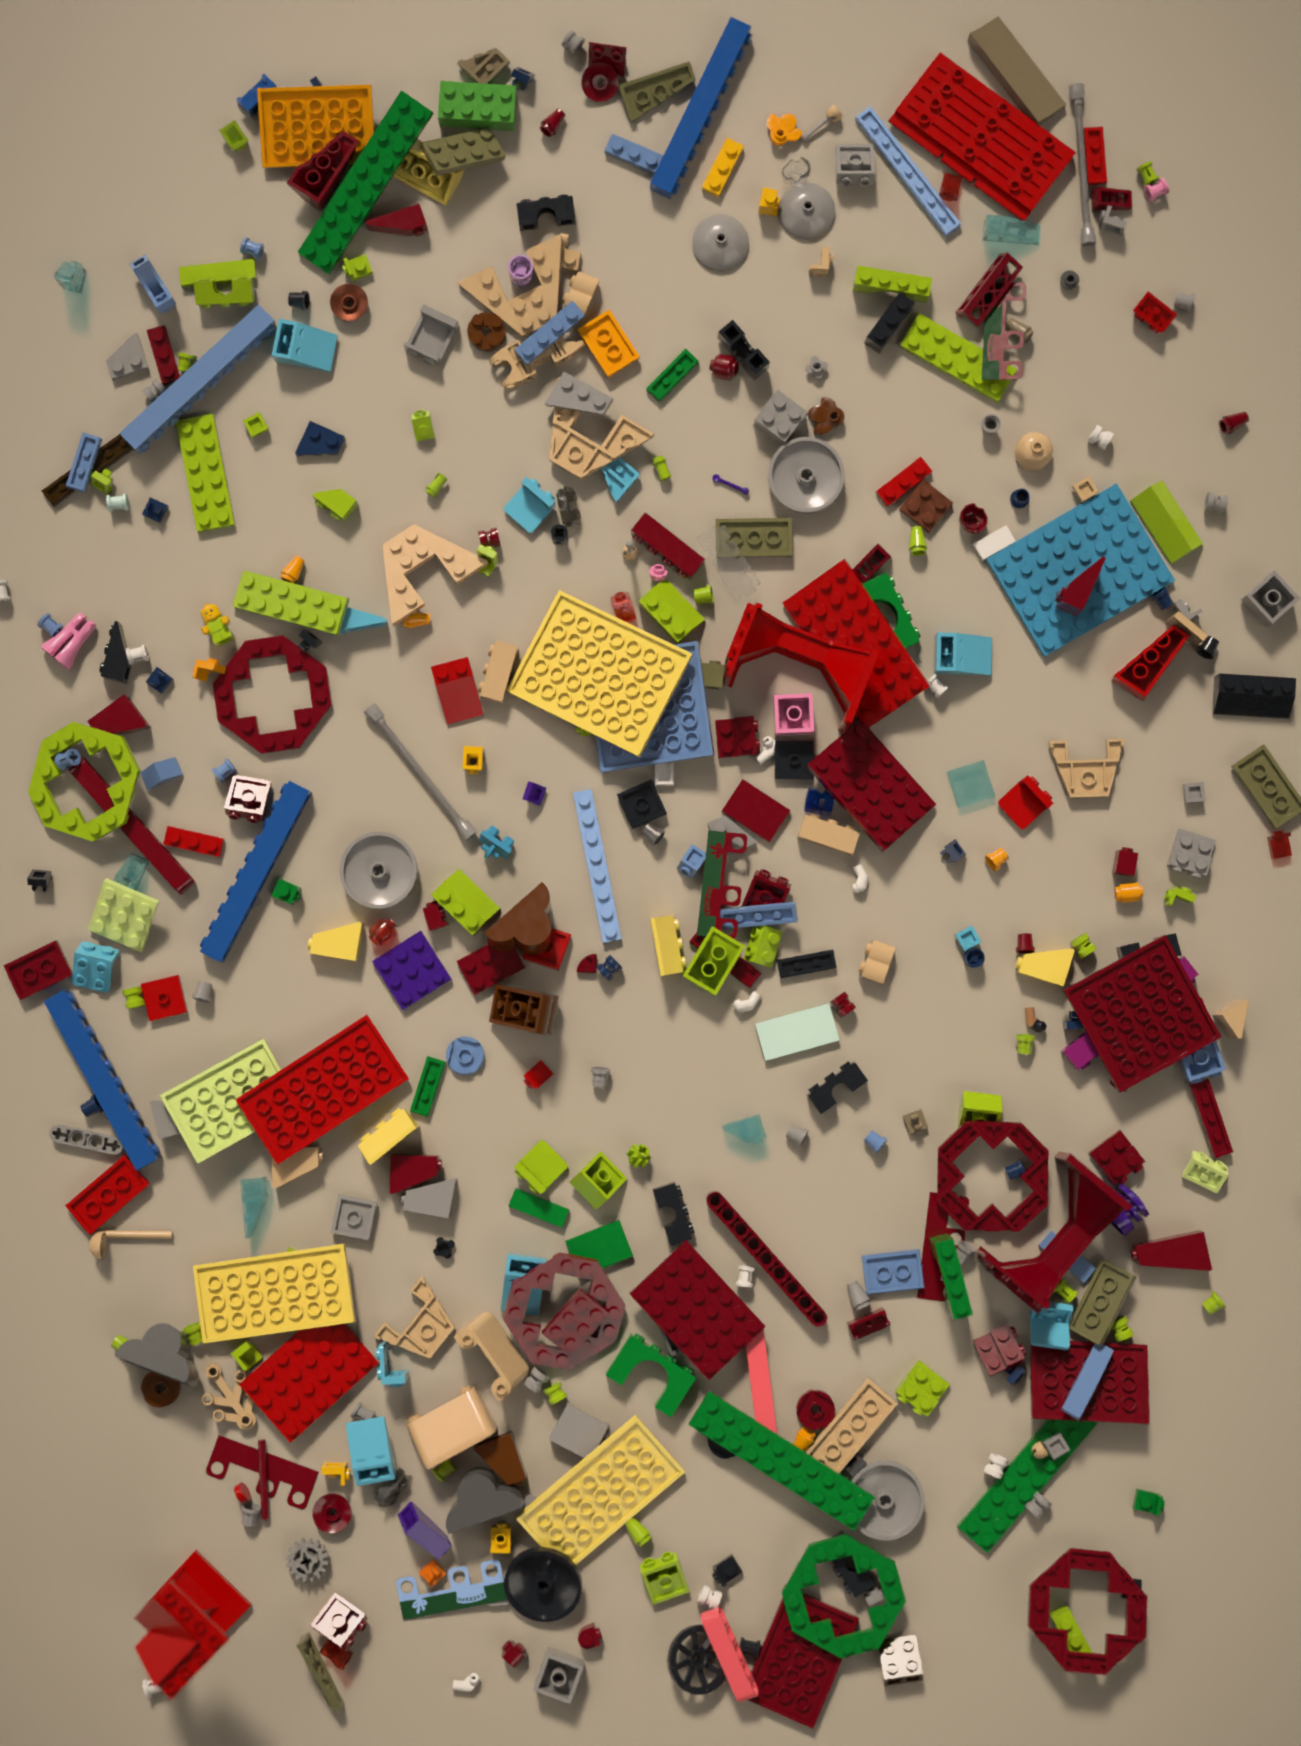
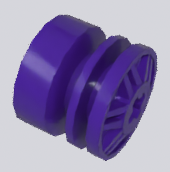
[1111,1184,1150,1236]

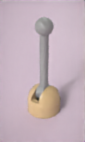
[802,105,842,141]
[622,541,637,561]

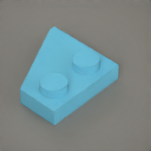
[601,457,640,503]

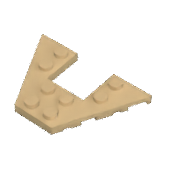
[458,234,562,337]
[549,377,654,480]
[382,524,489,627]

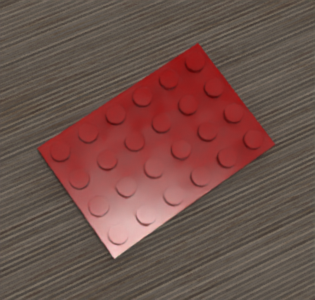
[239,1324,379,1443]

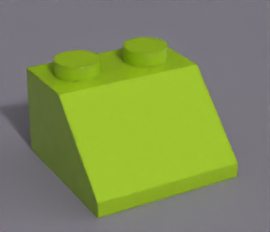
[957,1091,1002,1137]
[569,1151,627,1210]

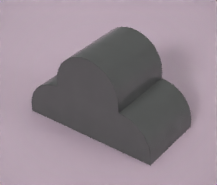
[115,1323,199,1389]
[446,1467,525,1534]

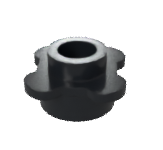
[433,1237,455,1259]

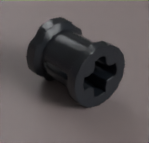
[551,524,568,545]
[739,1637,760,1659]

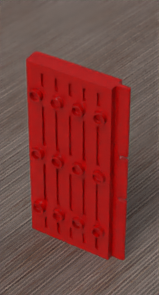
[888,52,1076,222]

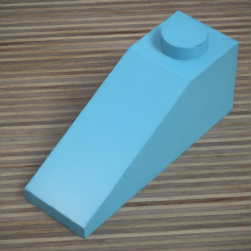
[332,607,388,635]

